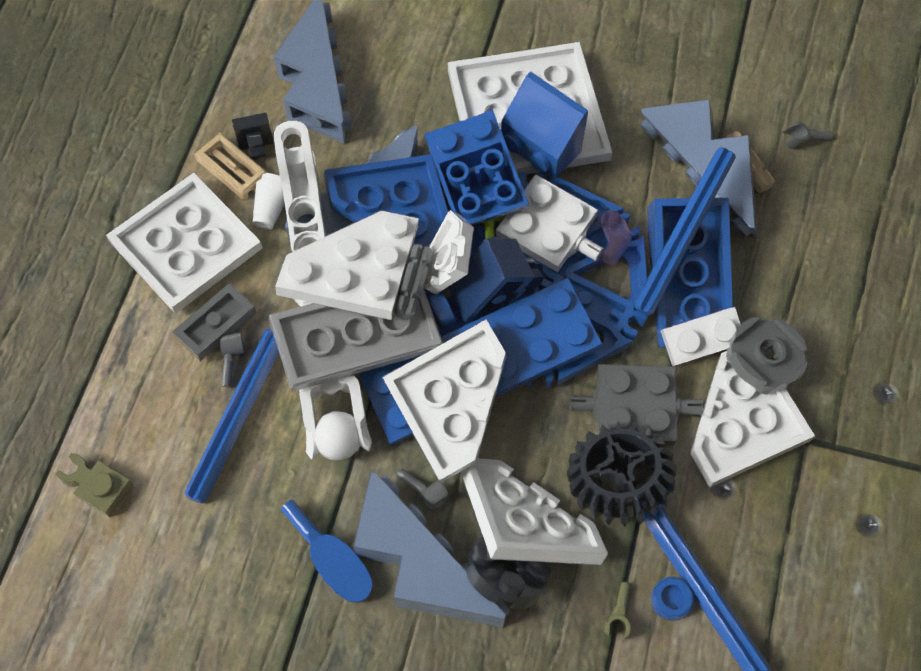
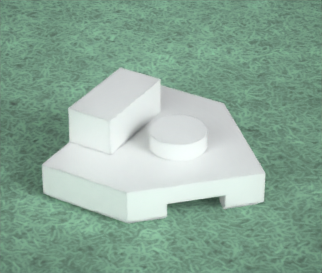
[424,210,474,294]

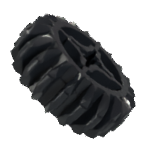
[567,421,677,527]

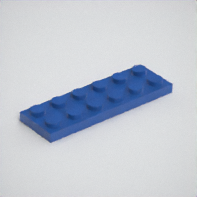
[360,278,602,446]

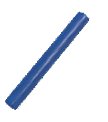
[634,147,736,316]
[185,329,279,504]
[643,505,771,671]

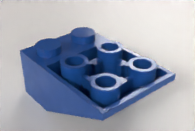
[424,110,529,226]

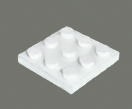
[106,173,263,314]

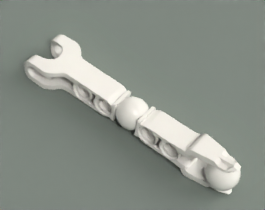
[274,121,372,461]

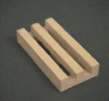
[195,133,268,201]

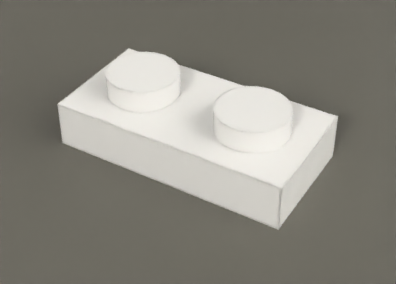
[660,307,741,366]

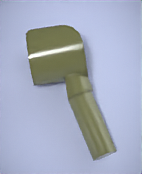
[604,582,631,640]

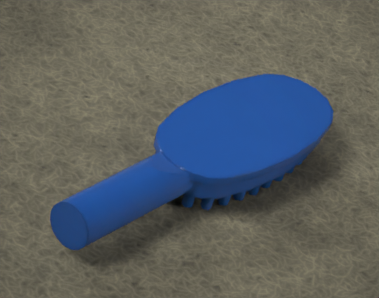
[281,500,373,603]

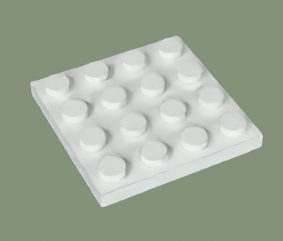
[448,42,612,176]

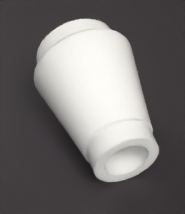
[252,173,285,230]

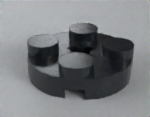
[466,537,551,609]

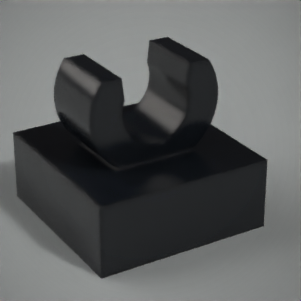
[232,112,274,159]

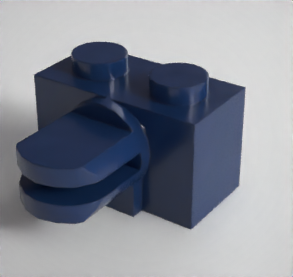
[448,237,543,322]

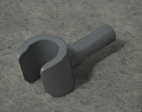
[783,122,833,149]
[220,333,245,388]
[397,469,449,510]

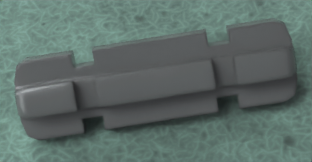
[395,244,433,319]

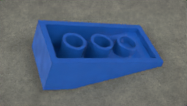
[647,198,733,347]

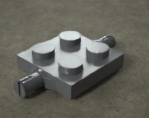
[570,364,703,445]

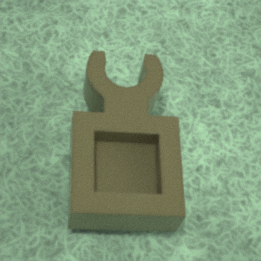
[56,453,134,517]

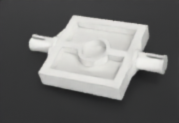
[496,175,604,272]

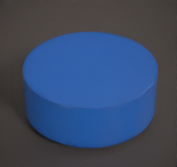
[427,291,456,328]
[651,577,694,621]

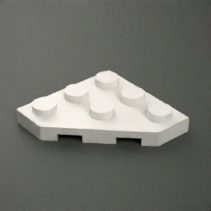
[275,211,419,320]
[383,320,506,483]
[690,348,815,488]
[461,458,608,565]

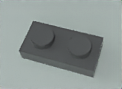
[173,283,257,362]

